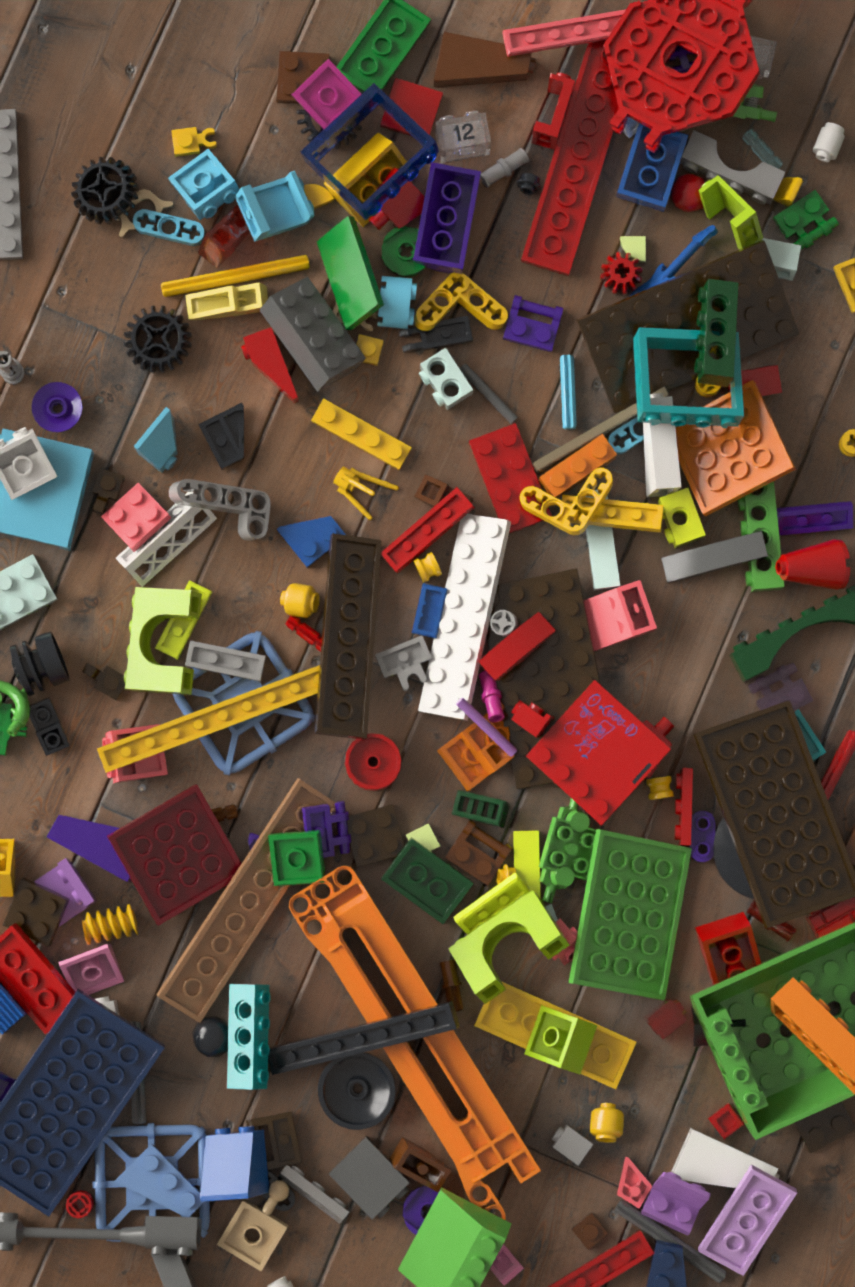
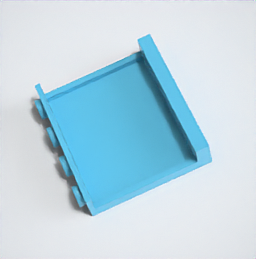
[0,428,94,551]

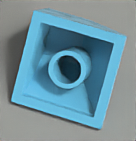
[134,407,178,473]

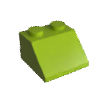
[524,1005,597,1075]

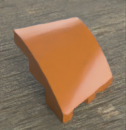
[437,702,515,791]

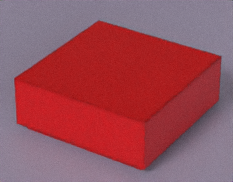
[708,1103,744,1140]

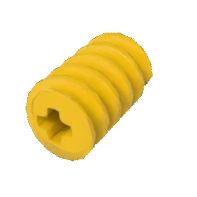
[82,904,139,945]

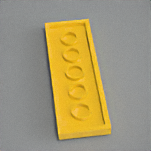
[474,981,636,1089]

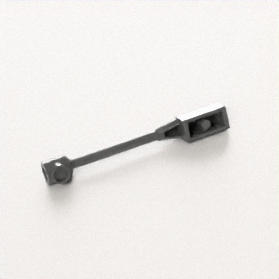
[0,1212,202,1256]

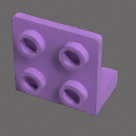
[34,858,97,927]
[641,1172,711,1236]

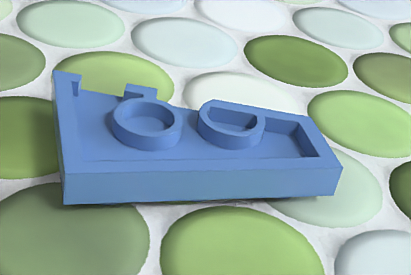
[114,1144,205,1217]

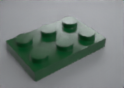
[381,837,474,924]

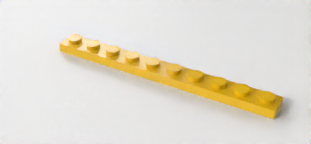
[97,665,320,773]

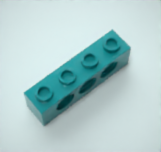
[227,984,271,1090]

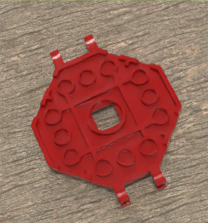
[604,0,760,153]

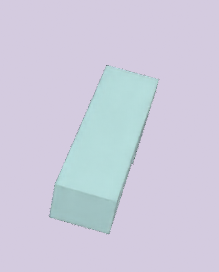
[586,490,620,591]

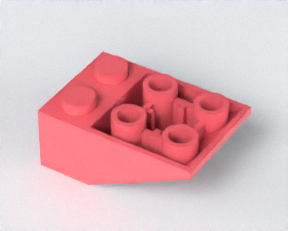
[584,580,657,652]

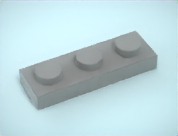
[185,641,266,682]
[278,1165,349,1224]

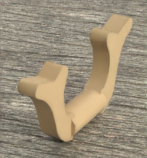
[119,189,173,238]

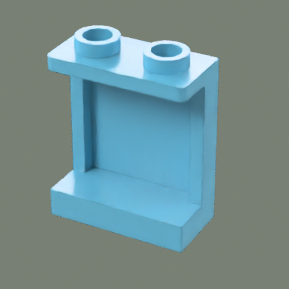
[235,171,314,242]

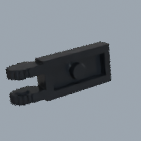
[399,316,473,353]

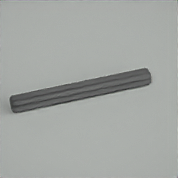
[615,1200,727,1283]

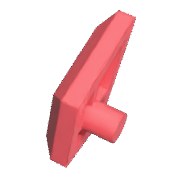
[617,1157,653,1208]

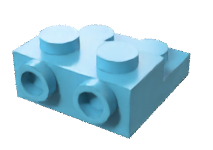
[168,149,240,220]

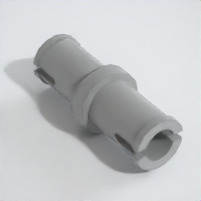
[480,148,529,188]

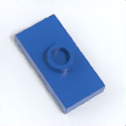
[412,583,447,639]

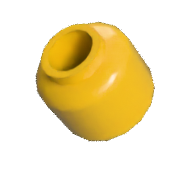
[280,583,320,618]
[590,1103,624,1143]

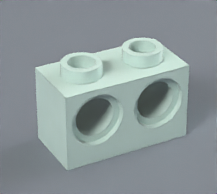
[419,348,473,410]

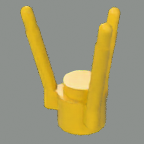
[333,466,399,520]

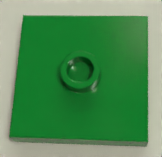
[268,830,325,886]

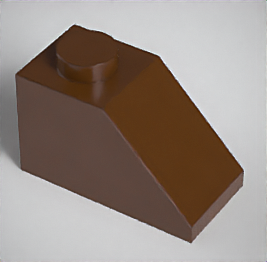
[389,1137,452,1192]

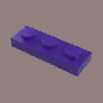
[777,501,853,535]

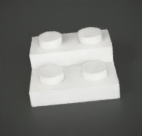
[0,427,57,500]

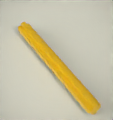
[161,255,310,297]

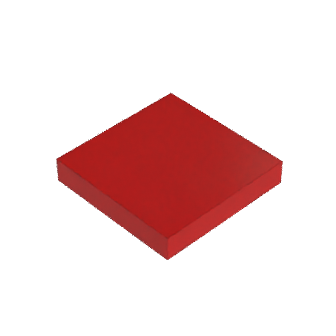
[380,78,443,141]

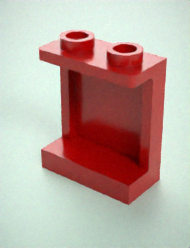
[531,73,575,150]

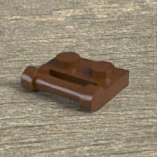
[445,819,513,886]

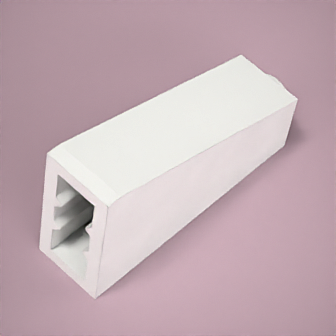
[643,393,681,497]
[671,1128,780,1188]

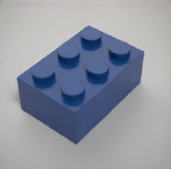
[616,123,688,212]

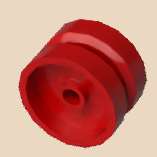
[345,733,401,791]

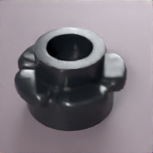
[517,173,541,195]

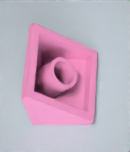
[58,944,124,995]

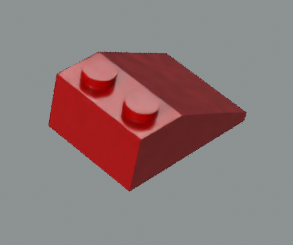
[695,912,761,985]

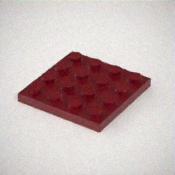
[107,784,241,926]

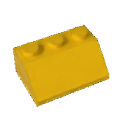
[324,133,417,227]

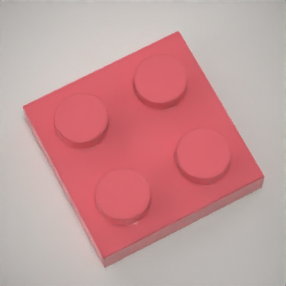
[101,483,171,552]

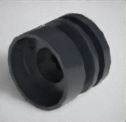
[10,631,70,696]

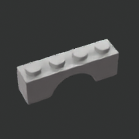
[680,130,785,205]

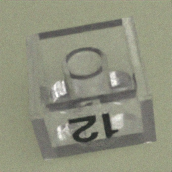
[435,111,491,163]

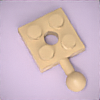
[217,1180,289,1271]

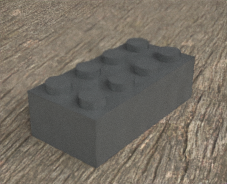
[260,276,366,392]

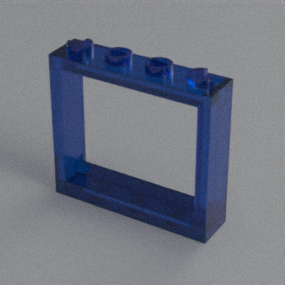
[300,83,439,220]

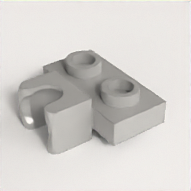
[375,635,432,691]

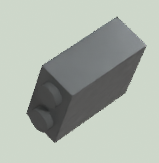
[329,1136,410,1219]

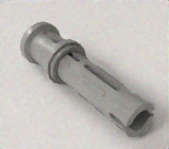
[0,351,25,384]

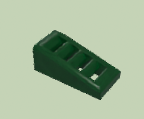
[451,790,510,828]

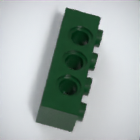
[694,279,738,387]

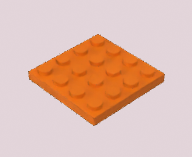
[675,380,796,517]

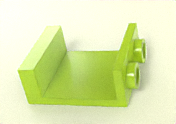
[698,175,763,249]

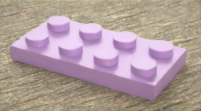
[698,1164,797,1276]

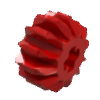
[600,252,643,295]

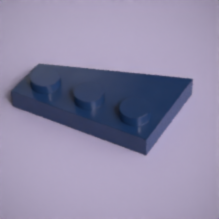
[646,1240,687,1287]

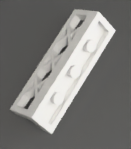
[116,492,217,587]

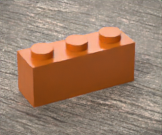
[539,434,617,499]

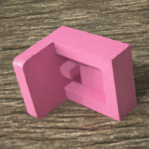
[490,1244,524,1286]

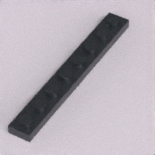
[268,1001,460,1075]

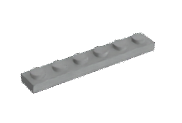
[0,109,23,260]

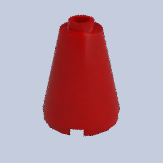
[775,539,850,590]

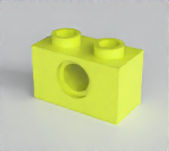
[658,488,706,548]

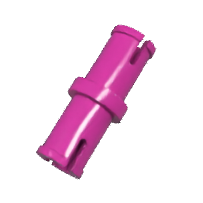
[478,670,505,723]

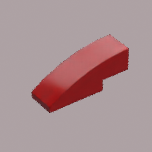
[478,612,556,681]

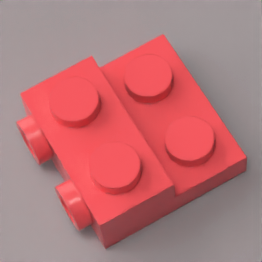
[102,724,168,784]

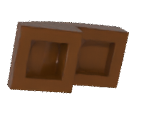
[414,474,474,507]

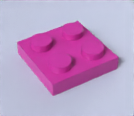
[292,59,364,132]

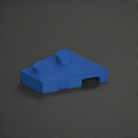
[277,516,346,568]

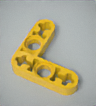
[414,273,508,331]
[520,468,613,536]

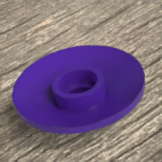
[32,382,83,433]

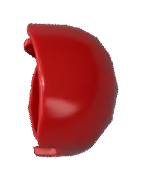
[670,174,705,212]

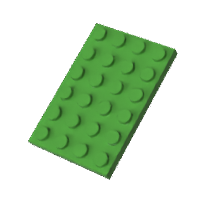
[569,829,692,1001]

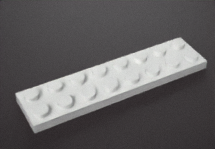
[418,514,511,721]

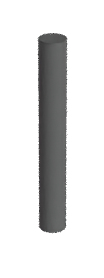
[459,363,518,424]

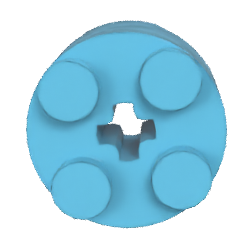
[377,276,417,329]

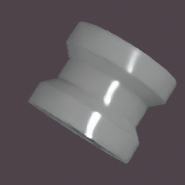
[490,610,518,636]

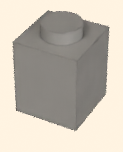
[551,1125,593,1166]

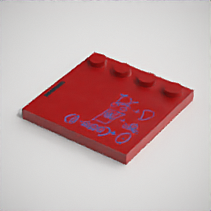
[526,680,672,826]

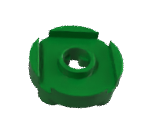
[382,226,426,278]

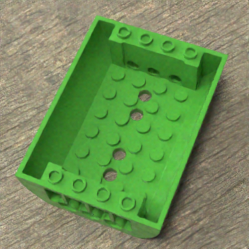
[690,922,855,1140]

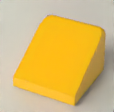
[773,177,803,207]

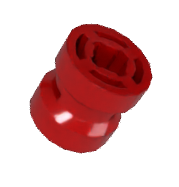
[66,1190,94,1218]

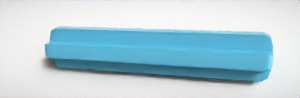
[560,355,577,430]

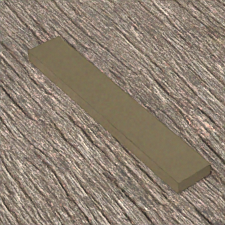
[532,387,669,475]

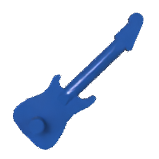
[630,225,718,296]

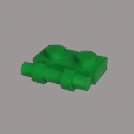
[773,190,839,250]

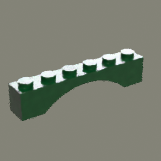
[729,585,855,682]

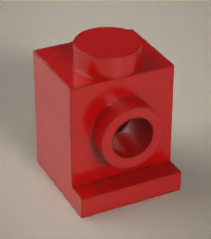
[511,700,554,738]

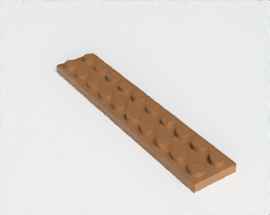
[156,778,336,1023]

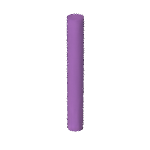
[456,697,517,757]

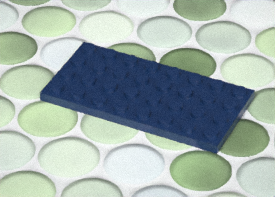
[0,989,165,1217]

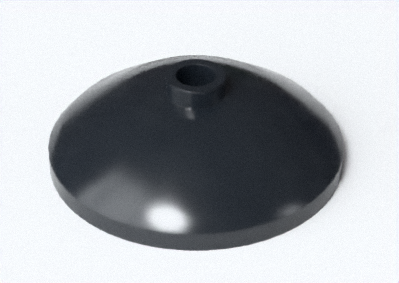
[318,1052,396,1130]

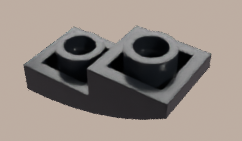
[29,697,70,756]

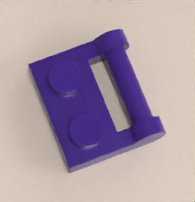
[503,295,563,352]

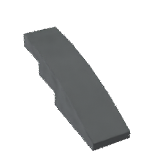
[661,531,768,583]

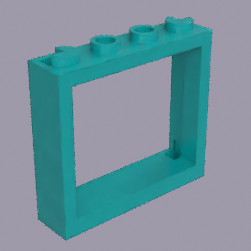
[633,327,744,429]

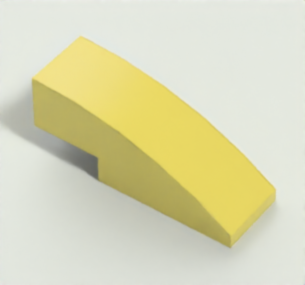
[186,283,268,320]

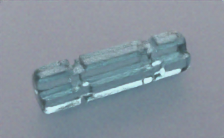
[742,129,783,169]

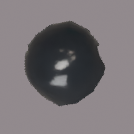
[192,1017,228,1057]

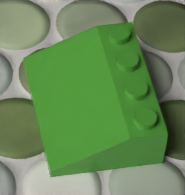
[398,1187,512,1287]

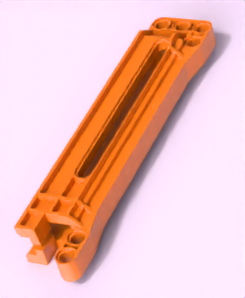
[289,866,541,1220]

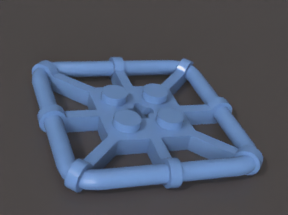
[172,631,315,776]
[92,1123,210,1242]

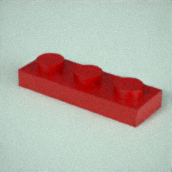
[674,768,693,846]

